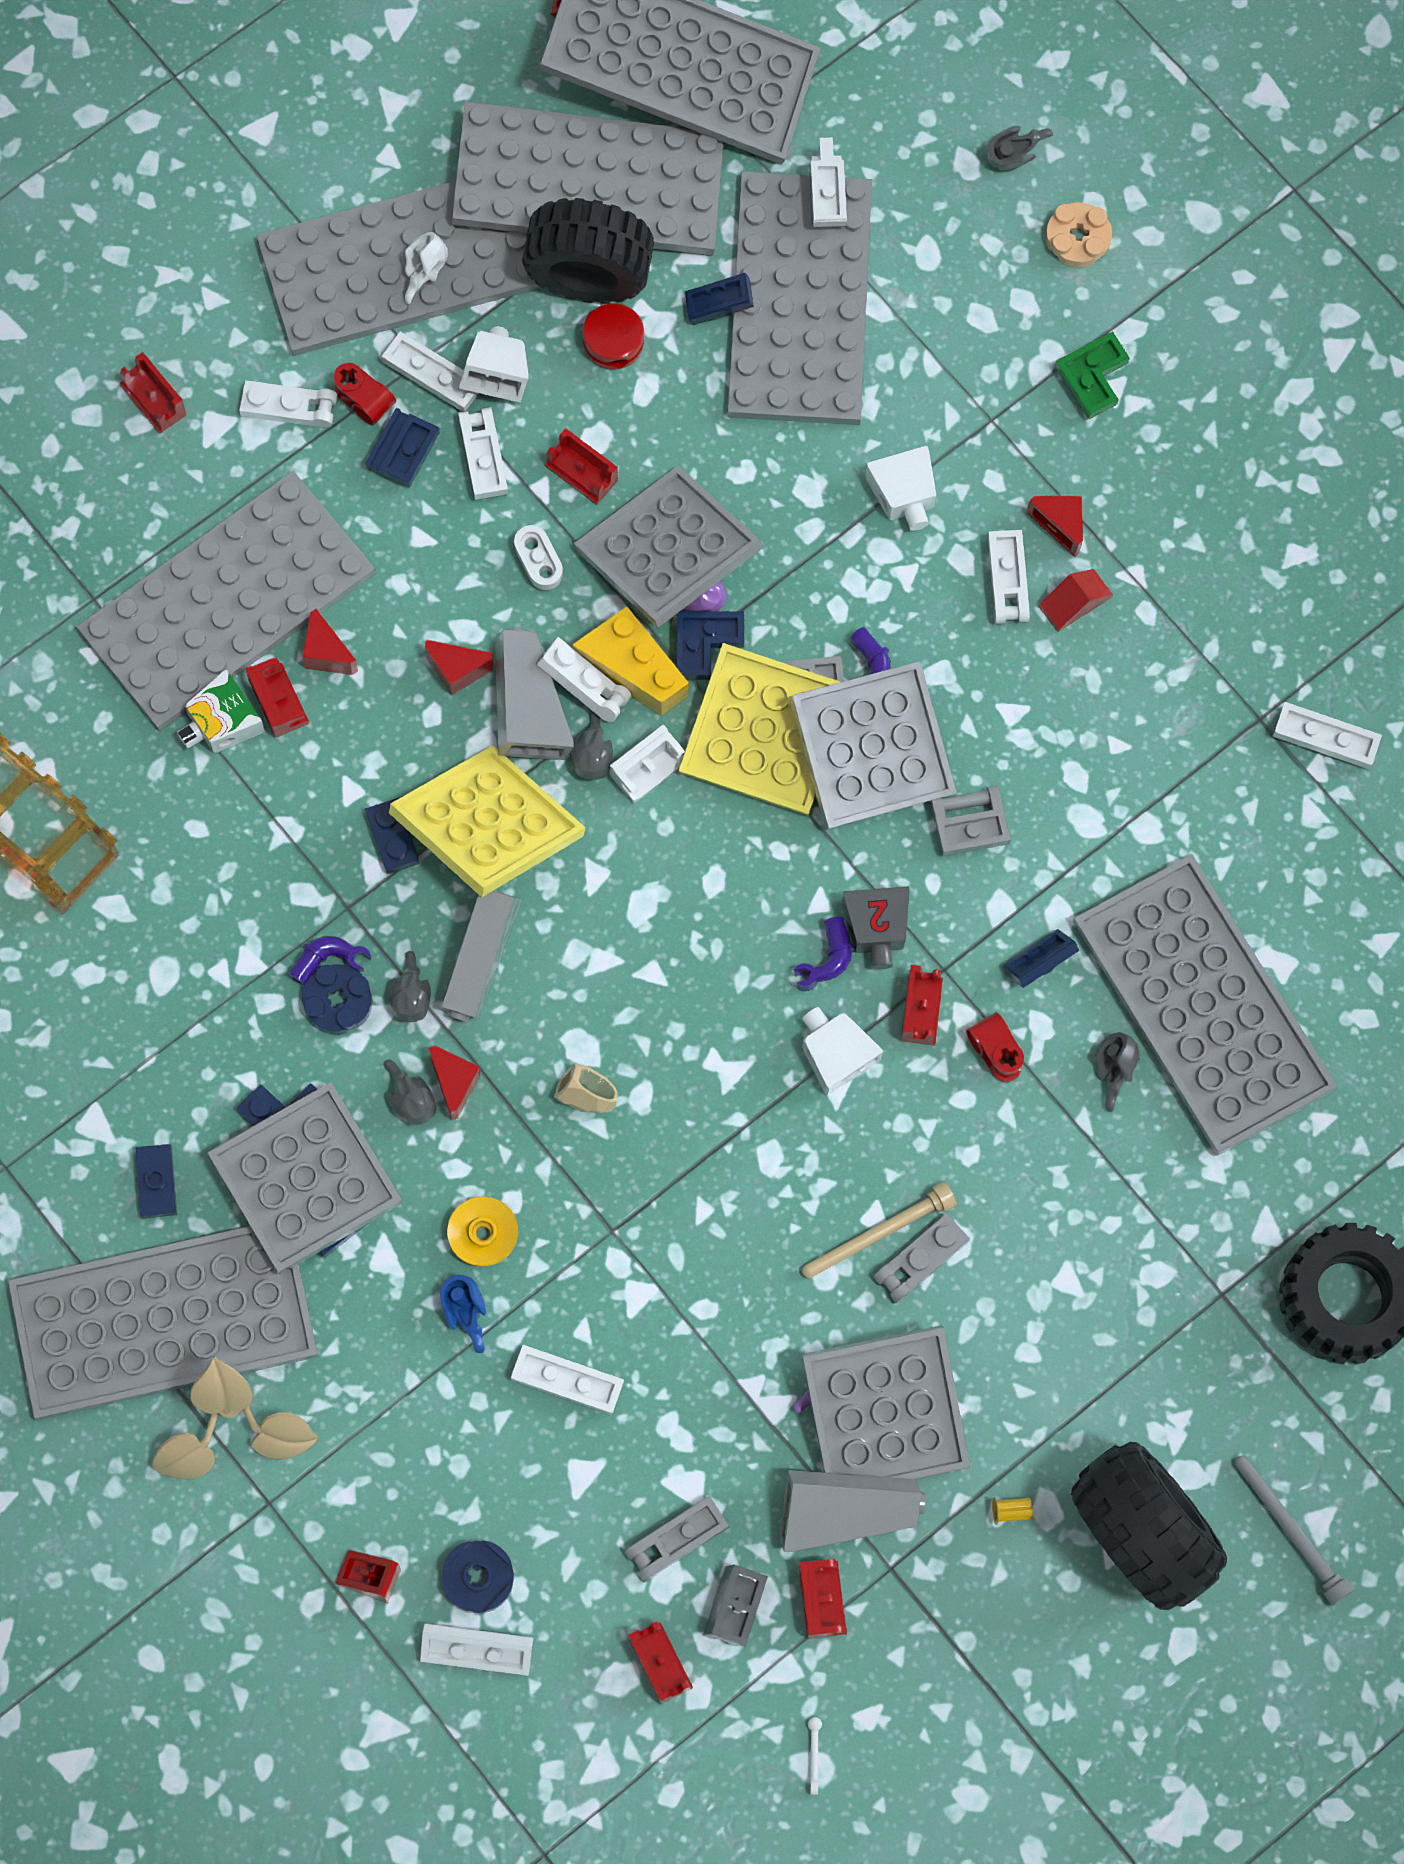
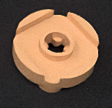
[1046,202,1112,268]

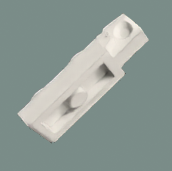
[810,137,847,227]

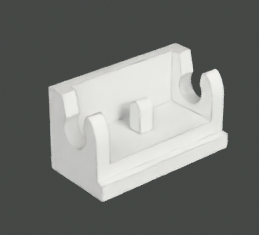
[610,725,685,804]

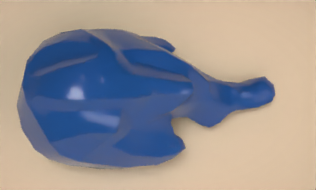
[440,1274,486,1353]

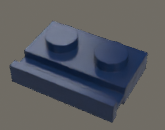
[366,407,440,488]

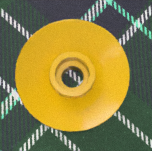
[447,1196,518,1267]

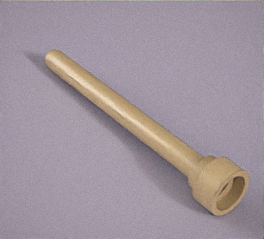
[802,1181,958,1278]

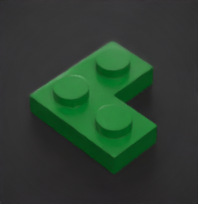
[1055,331,1130,419]

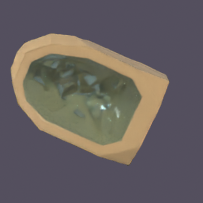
[554,1063,618,1114]

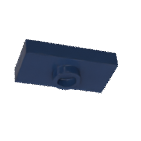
[685,273,754,325]
[1002,929,1079,988]
[135,1144,177,1219]

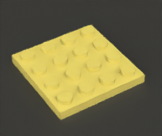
[679,643,840,816]
[389,745,586,897]

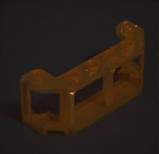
[0,733,119,915]

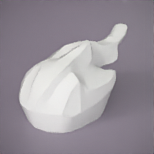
[404,232,448,305]

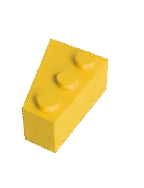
[572,606,689,716]

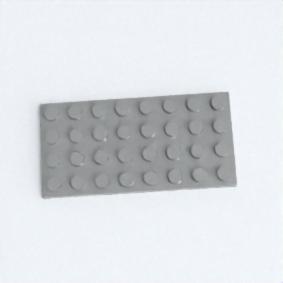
[538,0,821,165]
[452,101,724,255]
[728,171,872,425]
[256,181,542,356]
[77,470,376,732]
[1073,854,1338,1156]
[8,1226,318,1421]

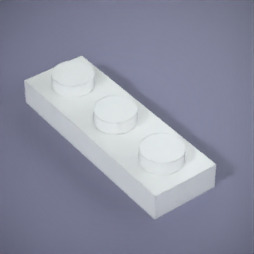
[381,331,479,412]
[1273,702,1382,770]
[511,1345,624,1415]
[420,1624,533,1676]

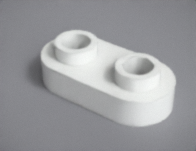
[514,525,563,590]

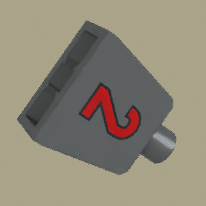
[842,886,909,970]

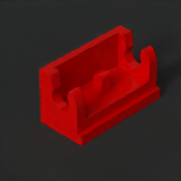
[119,352,186,434]
[545,428,618,505]
[245,658,310,738]
[901,965,943,1046]
[798,1559,847,1639]
[628,1621,693,1705]

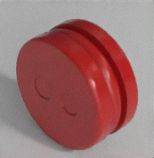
[583,303,644,370]

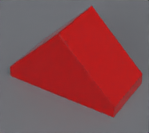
[1026,496,1083,557]
[1039,569,1113,632]
[303,609,358,675]
[425,639,494,695]
[428,1045,481,1120]
[335,1550,401,1604]

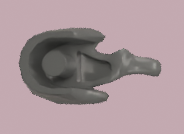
[987,126,1053,170]
[571,712,613,780]
[388,951,431,1023]
[1095,1032,1140,1112]
[384,1059,437,1126]

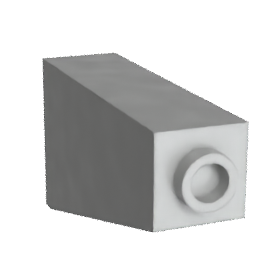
[495,627,574,760]
[442,890,522,1022]
[779,1470,926,1552]

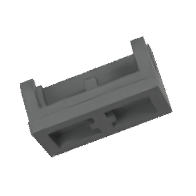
[703,1564,768,1647]

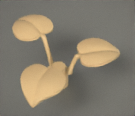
[153,1357,318,1479]

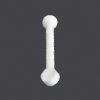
[808,1717,822,1795]

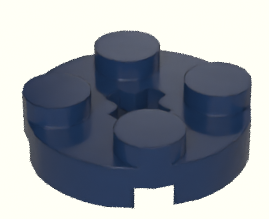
[302,964,373,1035]
[442,1540,515,1615]

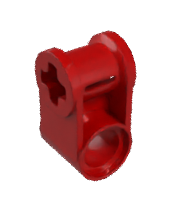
[333,363,396,426]
[966,1012,1024,1083]

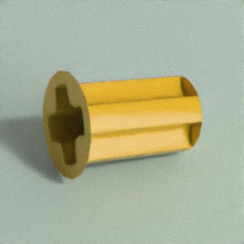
[992,1497,1033,1526]

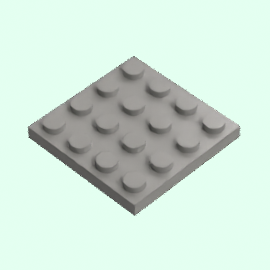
[574,465,763,628]
[789,661,956,829]
[208,1082,403,1275]
[801,1325,970,1479]

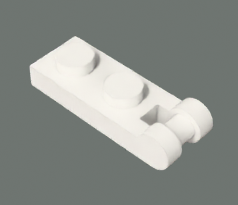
[239,380,338,428]
[458,407,508,500]
[987,530,1030,624]
[537,637,631,722]

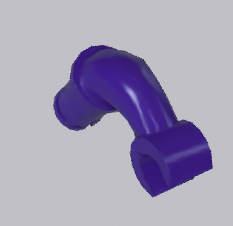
[850,627,891,675]
[794,917,855,991]
[288,936,371,986]

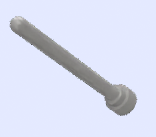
[1235,1456,1355,1606]

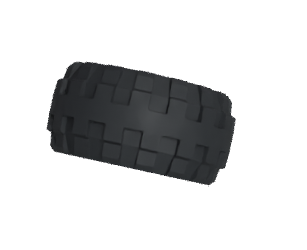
[1071,1442,1227,1610]

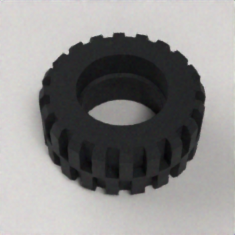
[522,198,654,304]
[1279,1223,1404,1365]

